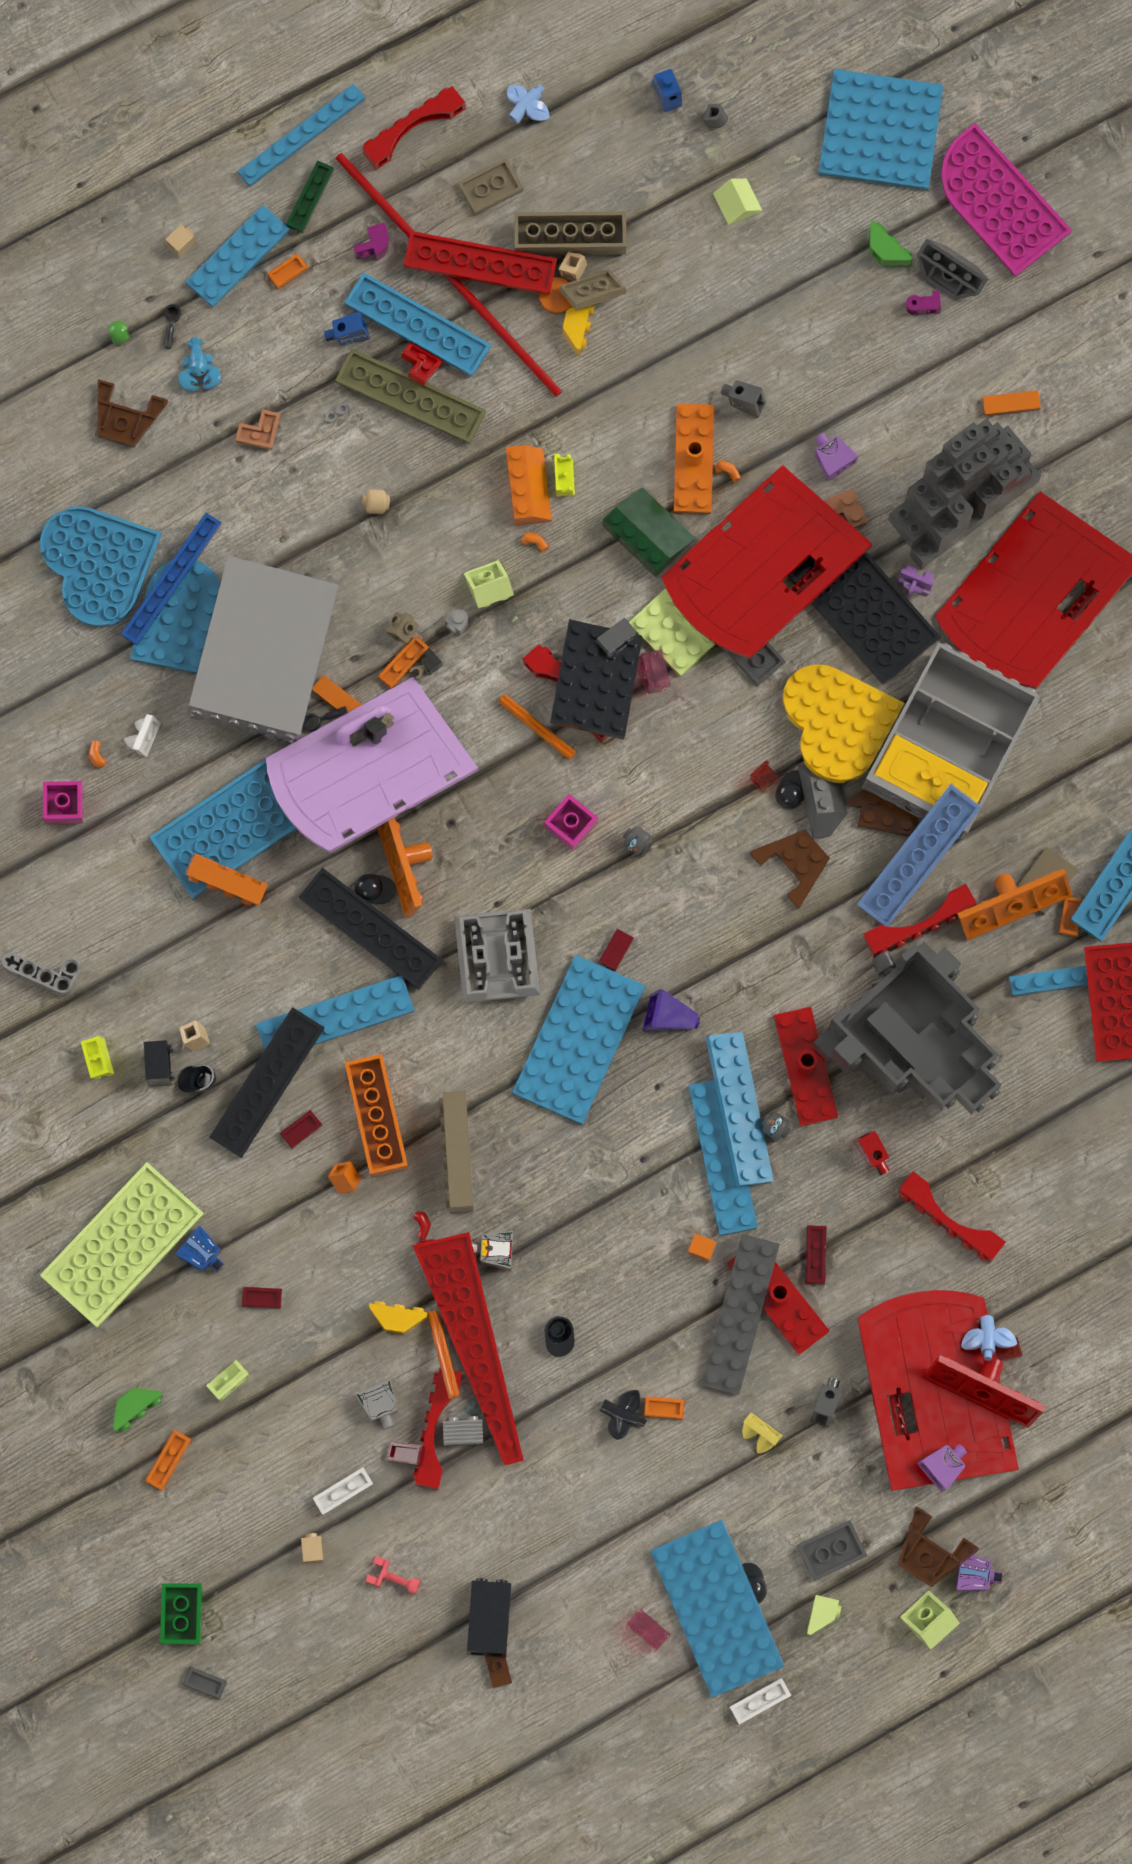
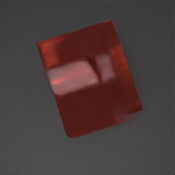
[750,760,778,792]
[995,1337,1022,1363]

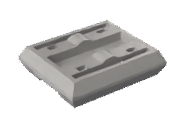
[454,909,540,1003]

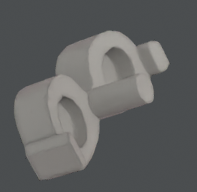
[325,403,350,424]

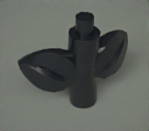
[600,1390,647,1440]

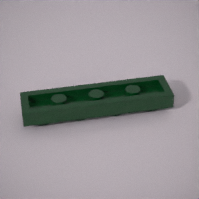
[286,160,334,234]

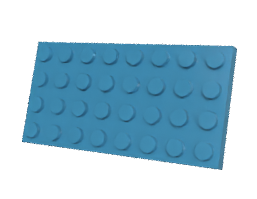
[149,752,297,900]
[512,955,645,1125]
[650,1519,785,1698]

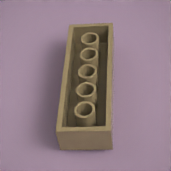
[514,211,627,255]
[439,1091,474,1214]

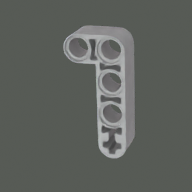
[2,953,81,997]

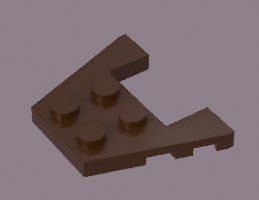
[97,379,168,448]
[750,830,830,909]
[898,1506,980,1587]

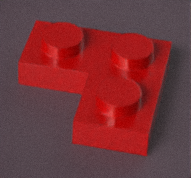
[401,342,443,386]

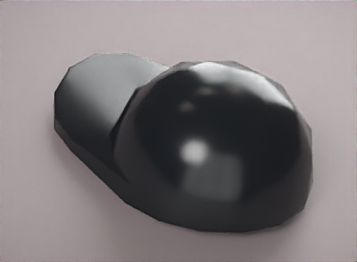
[775,770,804,809]
[354,874,396,904]
[178,1064,216,1093]
[544,1316,575,1357]
[742,1563,767,1604]

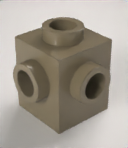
[384,612,418,644]

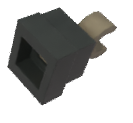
[410,648,443,681]
[364,713,394,745]

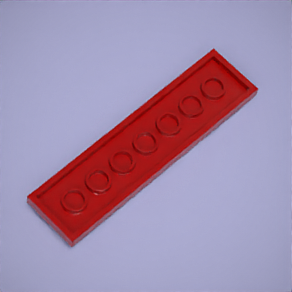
[404,231,557,296]

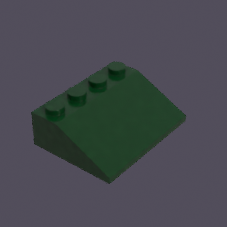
[603,487,696,577]

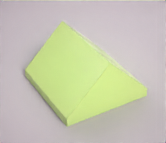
[713,178,762,226]

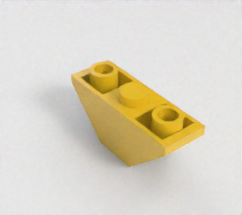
[562,305,595,356]
[369,1301,428,1335]

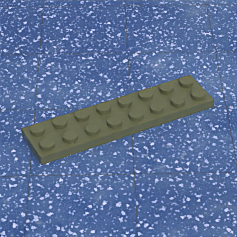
[335,349,486,445]

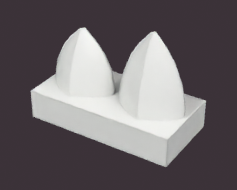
[124,714,161,757]

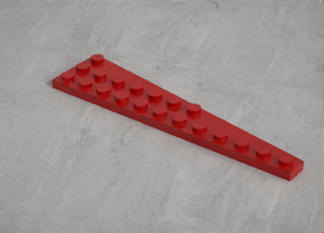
[413,1232,524,1465]

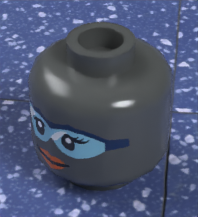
[623,826,652,854]
[761,1112,791,1141]

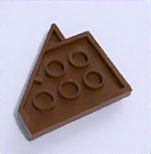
[845,773,921,836]

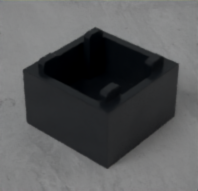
[144,1040,175,1087]

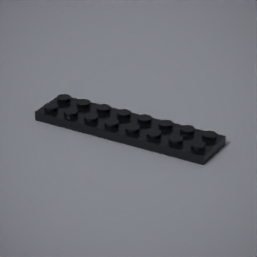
[299,868,443,990]
[209,1007,325,1158]

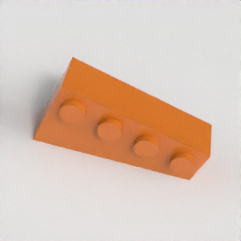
[185,853,268,907]

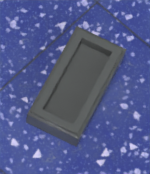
[596,618,637,655]
[183,1666,227,1700]

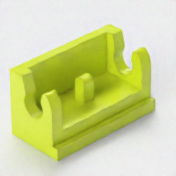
[554,454,575,496]
[81,1036,114,1079]

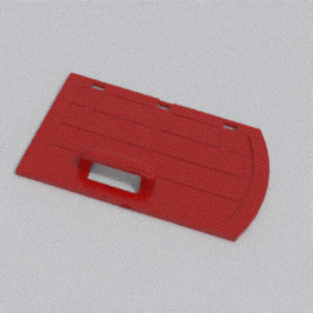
[661,465,872,659]
[935,491,1132,689]
[857,1290,1019,1491]

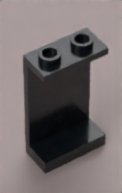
[467,1578,511,1658]

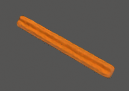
[499,694,575,760]
[428,1310,459,1399]

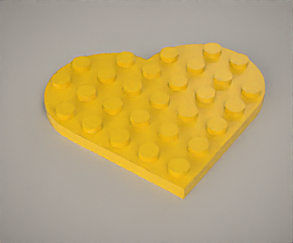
[782,664,905,783]

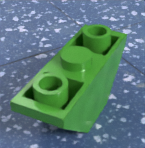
[869,220,913,267]
[113,1388,164,1433]

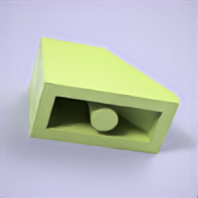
[806,1595,842,1636]

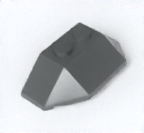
[917,239,988,299]
[798,764,848,838]

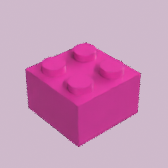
[43,781,83,824]
[544,794,598,851]

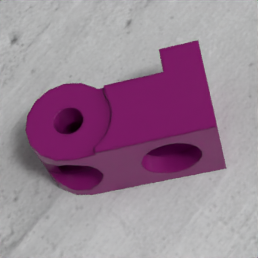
[906,290,941,315]

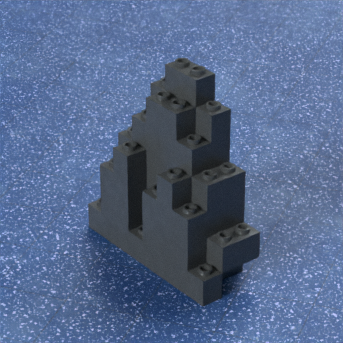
[888,418,1041,570]
[812,942,1002,1115]

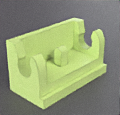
[206,1360,250,1402]

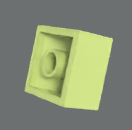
[464,560,514,608]
[900,1591,960,1649]

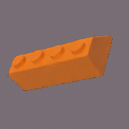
[506,445,552,525]

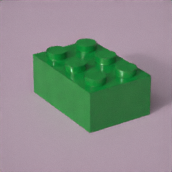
[160,1583,203,1645]

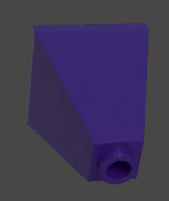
[642,989,700,1032]

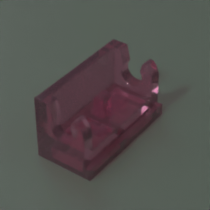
[638,650,671,695]
[627,1609,671,1651]

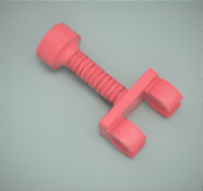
[365,1556,421,1595]

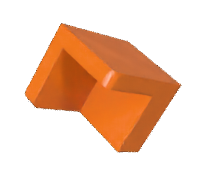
[328,1161,361,1194]
[687,1233,716,1262]

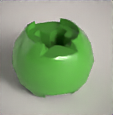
[108,321,130,344]

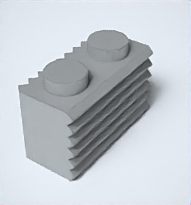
[443,1416,483,1447]

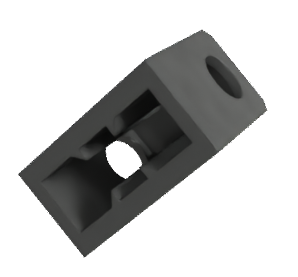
[721,380,766,418]
[810,1378,841,1428]

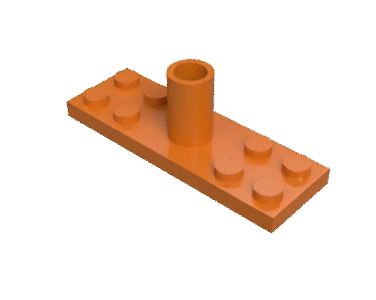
[674,403,714,514]
[377,817,432,918]
[957,868,1073,941]

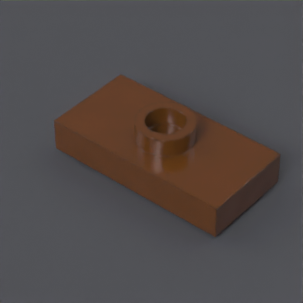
[485,1656,512,1688]

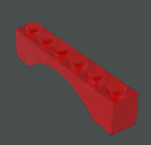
[362,86,466,170]
[523,644,609,743]
[863,884,977,957]
[898,1171,1006,1263]
[412,1368,463,1490]

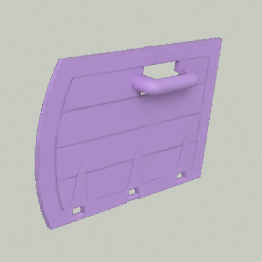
[266,677,479,853]

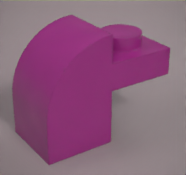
[353,222,389,261]

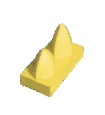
[742,1413,783,1454]

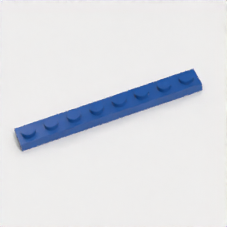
[121,512,222,646]

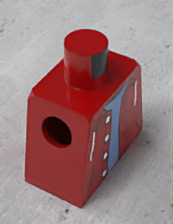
[853,1131,890,1176]

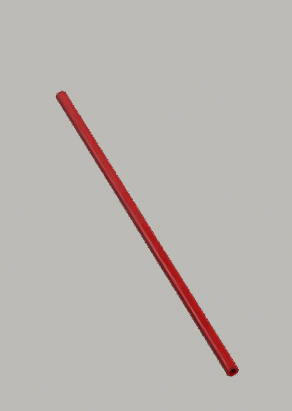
[335,153,562,397]

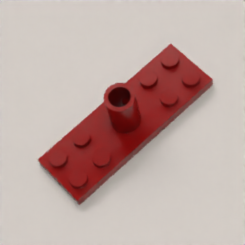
[773,1007,838,1127]
[727,1256,830,1355]
[924,1355,1045,1428]

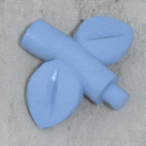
[507,84,550,124]
[961,1315,1017,1361]

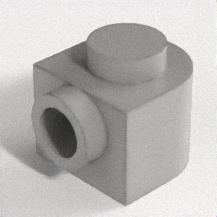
[445,609,468,635]

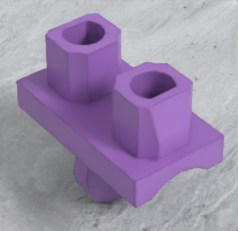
[897,565,934,596]

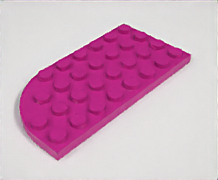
[941,123,1072,278]

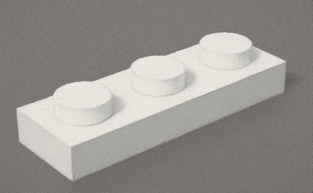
[313,1467,374,1515]
[730,1678,791,1725]

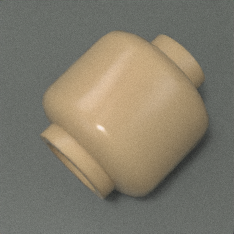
[361,489,390,514]

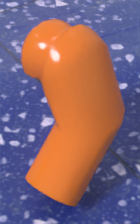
[715,460,741,482]
[521,532,549,552]
[88,740,106,768]

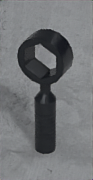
[164,304,181,349]
[303,706,348,731]

